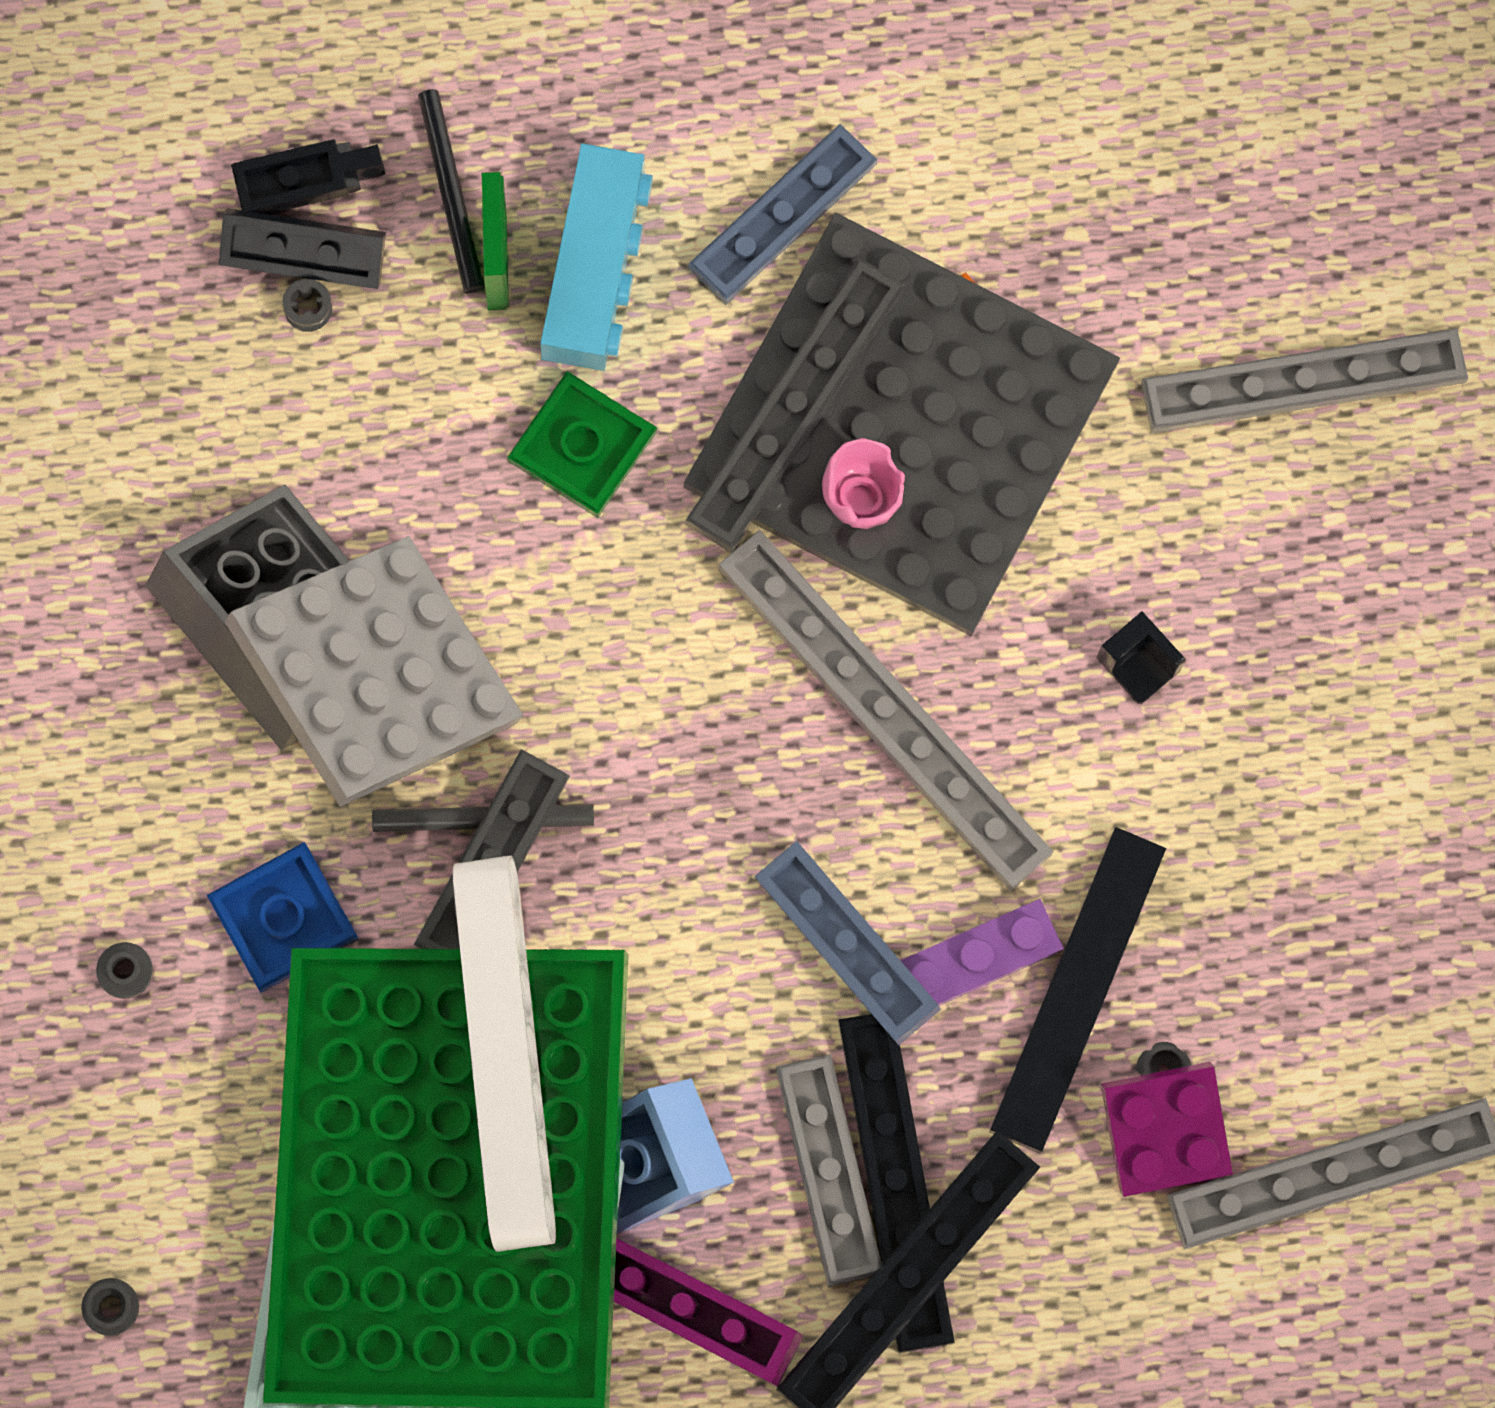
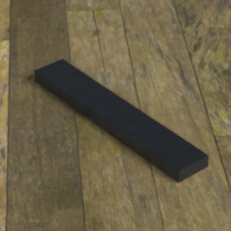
[989,827,1167,1154]
[838,1014,955,1354]
[776,1130,1040,1408]

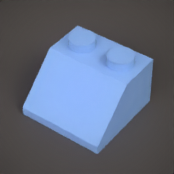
[617,1078,734,1234]

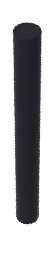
[418,89,485,294]

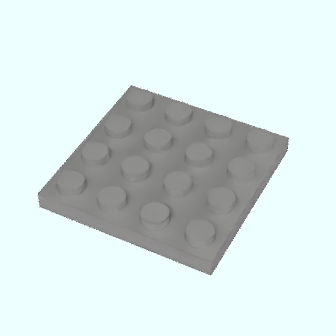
[225,536,524,807]

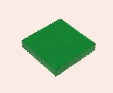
[481,172,509,310]
[507,371,657,518]

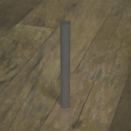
[372,804,594,832]

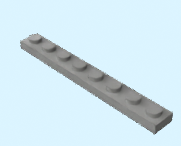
[718,530,1054,891]

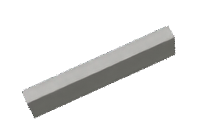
[776,1054,882,1287]

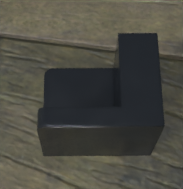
[1096,611,1186,704]

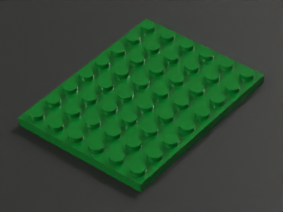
[263,948,629,1408]

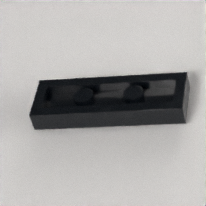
[218,208,386,289]

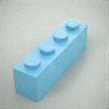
[540,143,653,371]

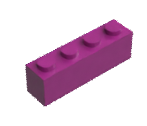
[614,1238,804,1387]

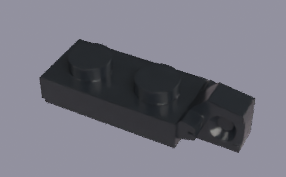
[231,139,385,214]

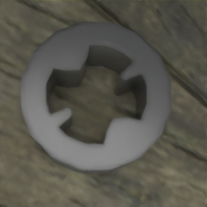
[283,279,332,332]

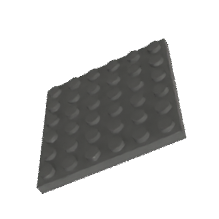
[684,212,1120,637]

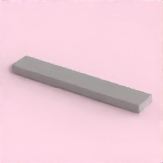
[1141,328,1469,434]
[1166,1098,1495,1250]

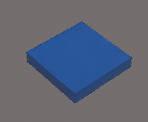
[206,842,359,993]

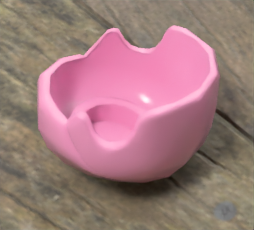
[822,438,905,529]

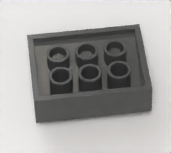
[145,484,349,751]

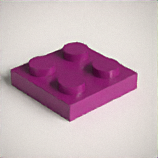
[1101,1062,1233,1197]

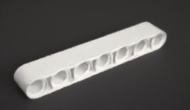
[453,855,556,1252]

